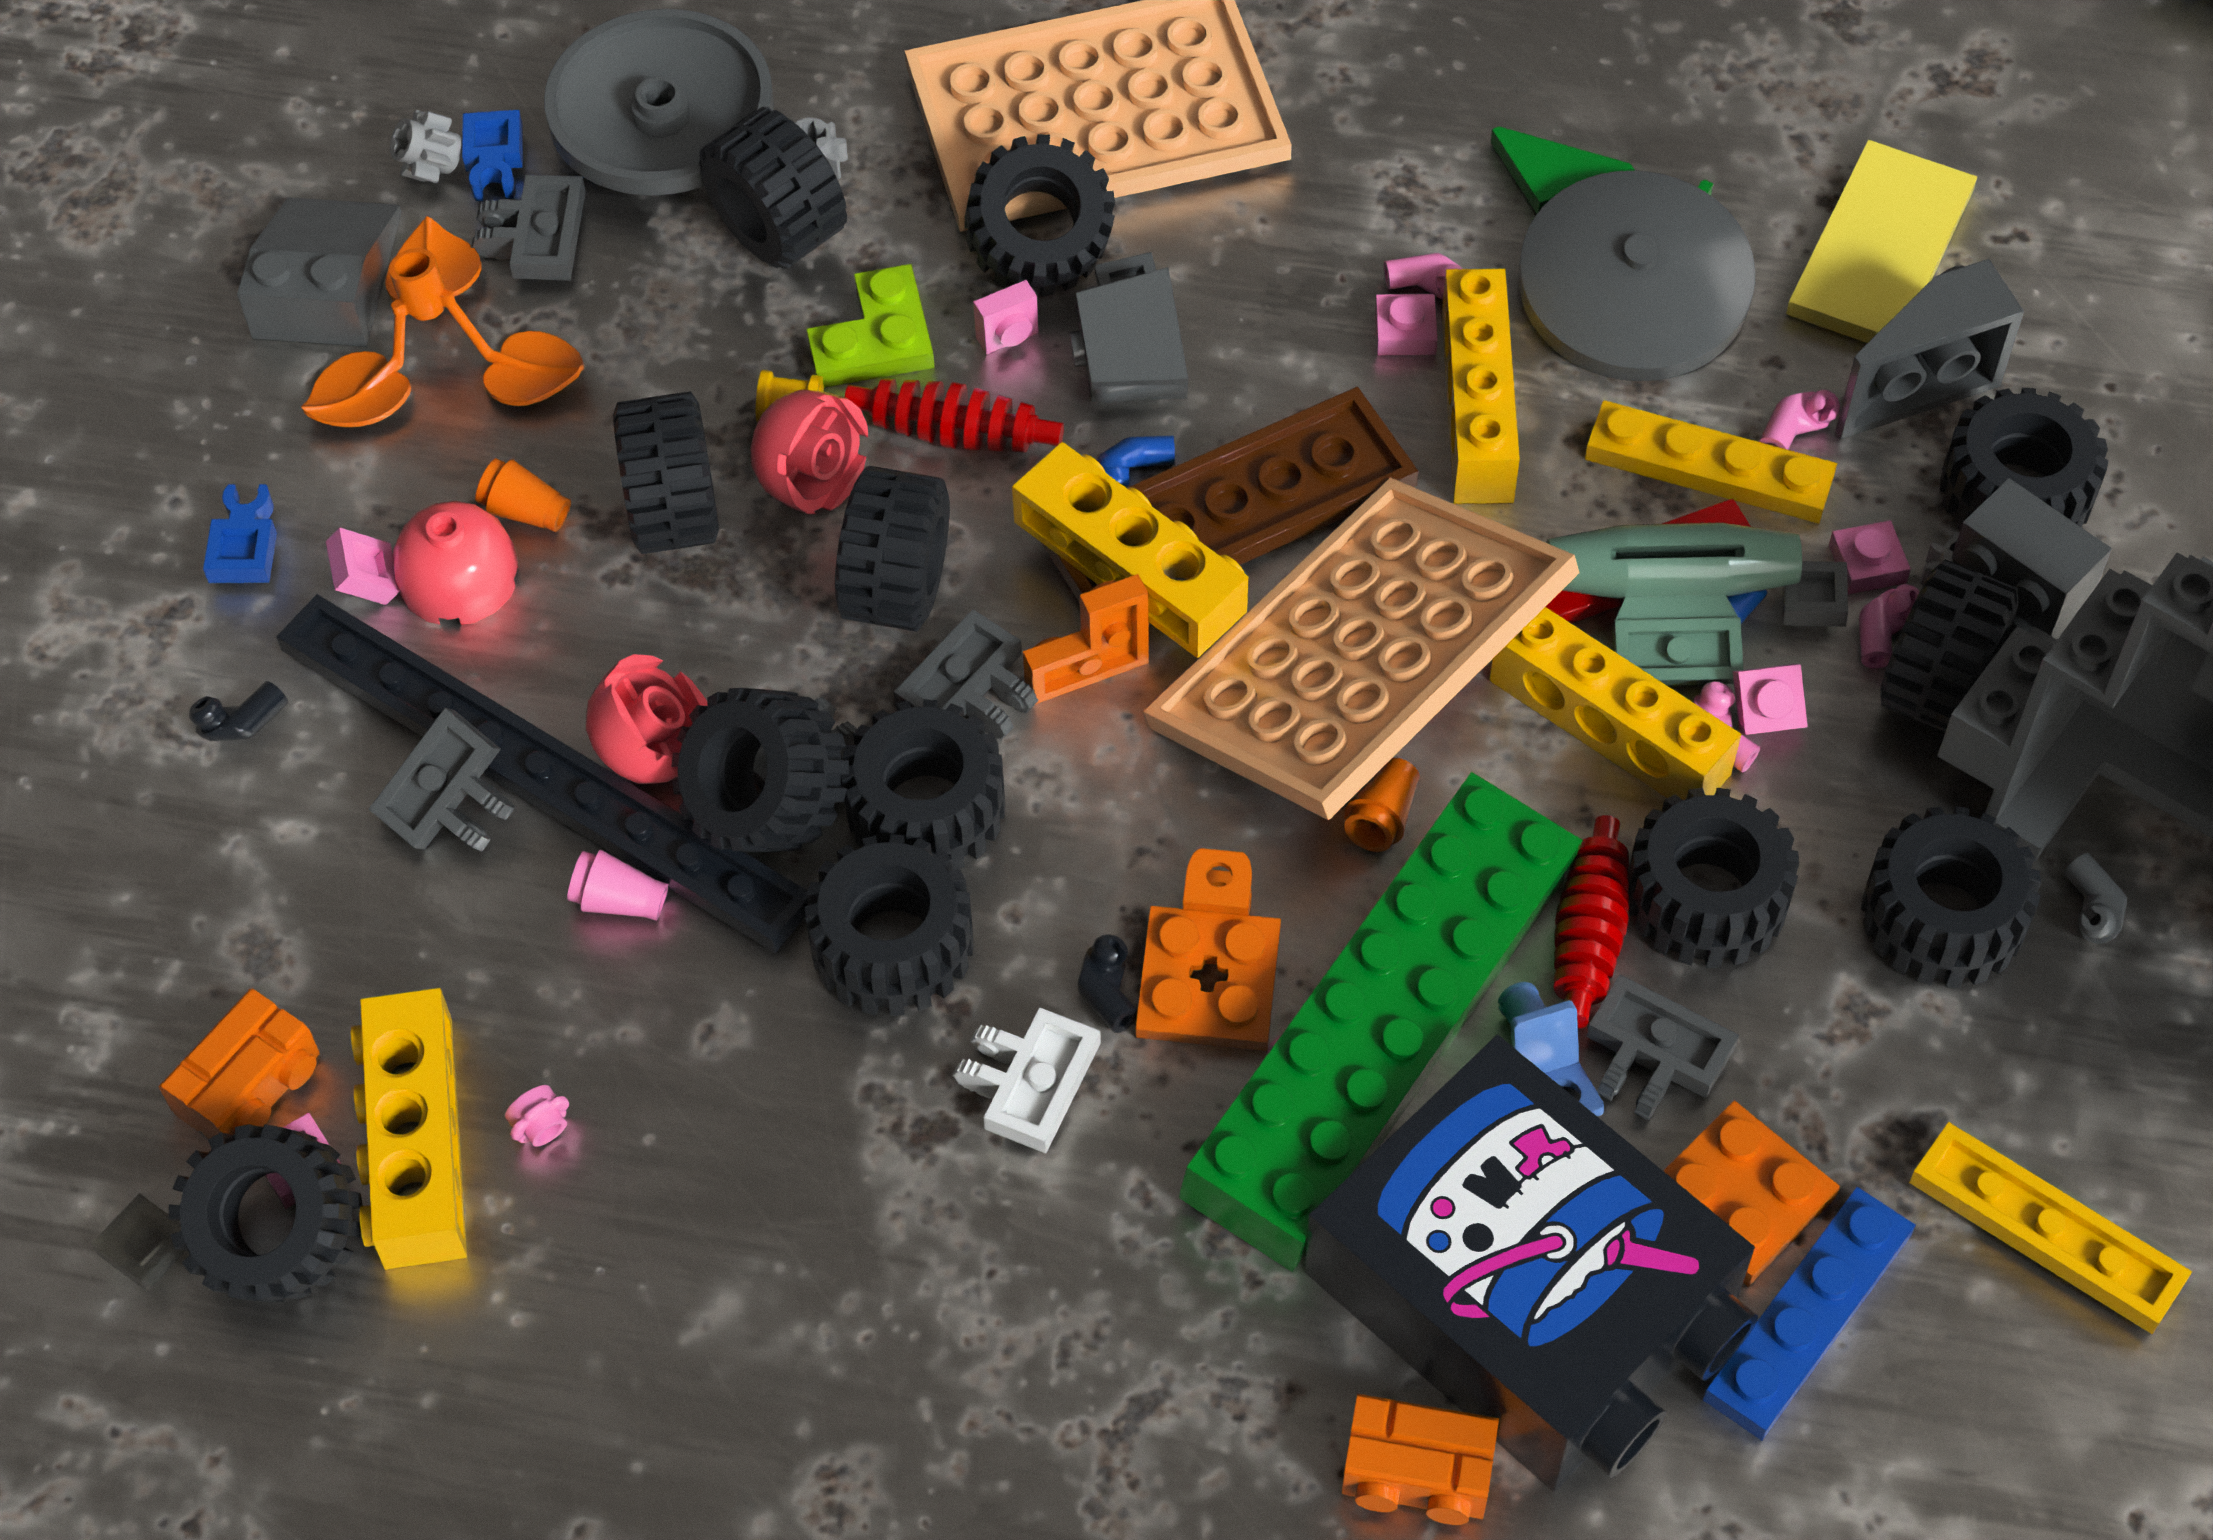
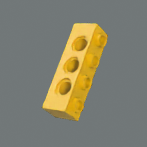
[1441,269,1520,504]
[1012,441,1248,658]
[1489,607,1742,800]
[351,988,467,1270]

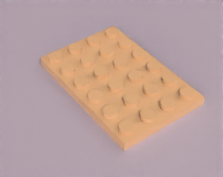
[905,0,1292,232]
[1143,477,1580,820]

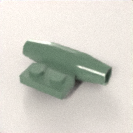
[1546,523,1802,686]

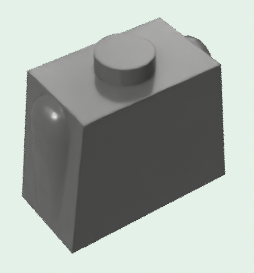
[1069,267,1188,404]

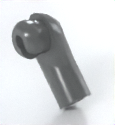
[2064,853,2127,944]

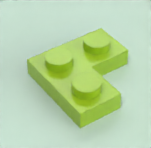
[807,264,935,388]

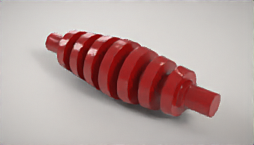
[844,378,1064,453]
[1553,815,1629,1029]

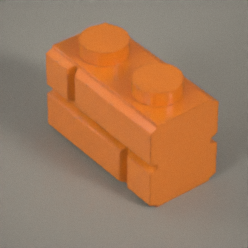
[158,988,320,1139]
[1342,1394,1499,1525]

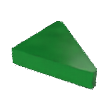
[1490,126,1635,214]

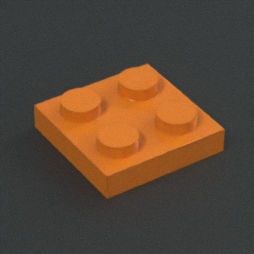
[1663,1100,1840,1287]

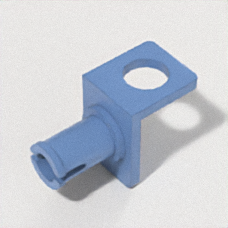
[1498,982,1604,1116]

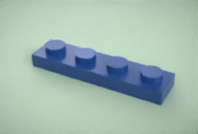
[1703,1187,1916,1441]

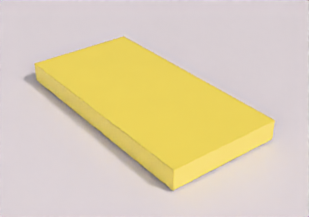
[1786,140,1977,343]

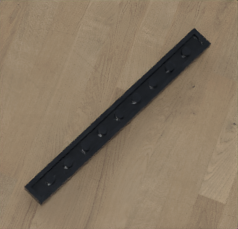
[276,594,808,953]

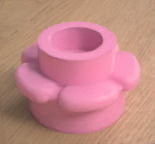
[505,1085,569,1147]

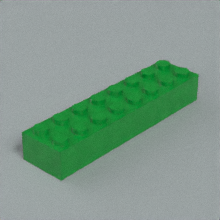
[1178,772,1583,1273]

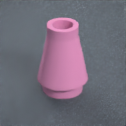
[567,850,669,921]

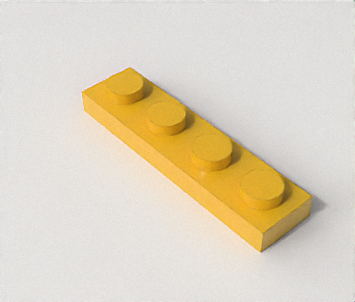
[1585,400,1838,524]
[1909,1122,2192,1334]

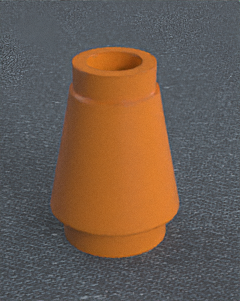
[475,458,571,532]
[1344,758,1420,852]

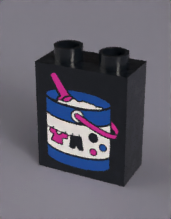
[1304,1034,1758,1492]

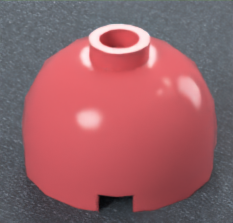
[750,390,868,514]
[393,501,518,625]
[585,654,708,784]

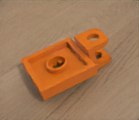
[1136,848,1281,1051]

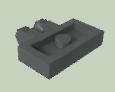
[471,175,586,281]
[894,609,1038,740]
[369,708,515,852]
[1586,974,1739,1121]

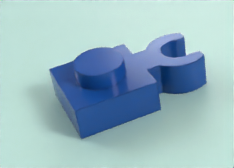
[462,110,523,201]
[203,484,277,583]

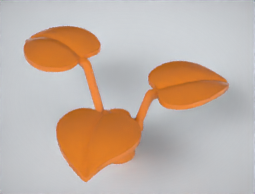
[301,216,584,427]

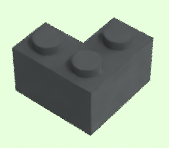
[1951,478,2112,642]

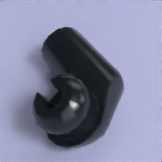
[189,681,288,742]
[1078,934,1138,1033]

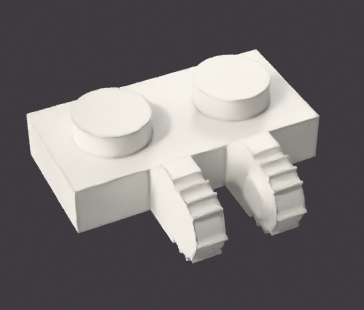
[952,1008,1101,1153]

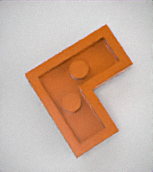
[1023,574,1149,705]

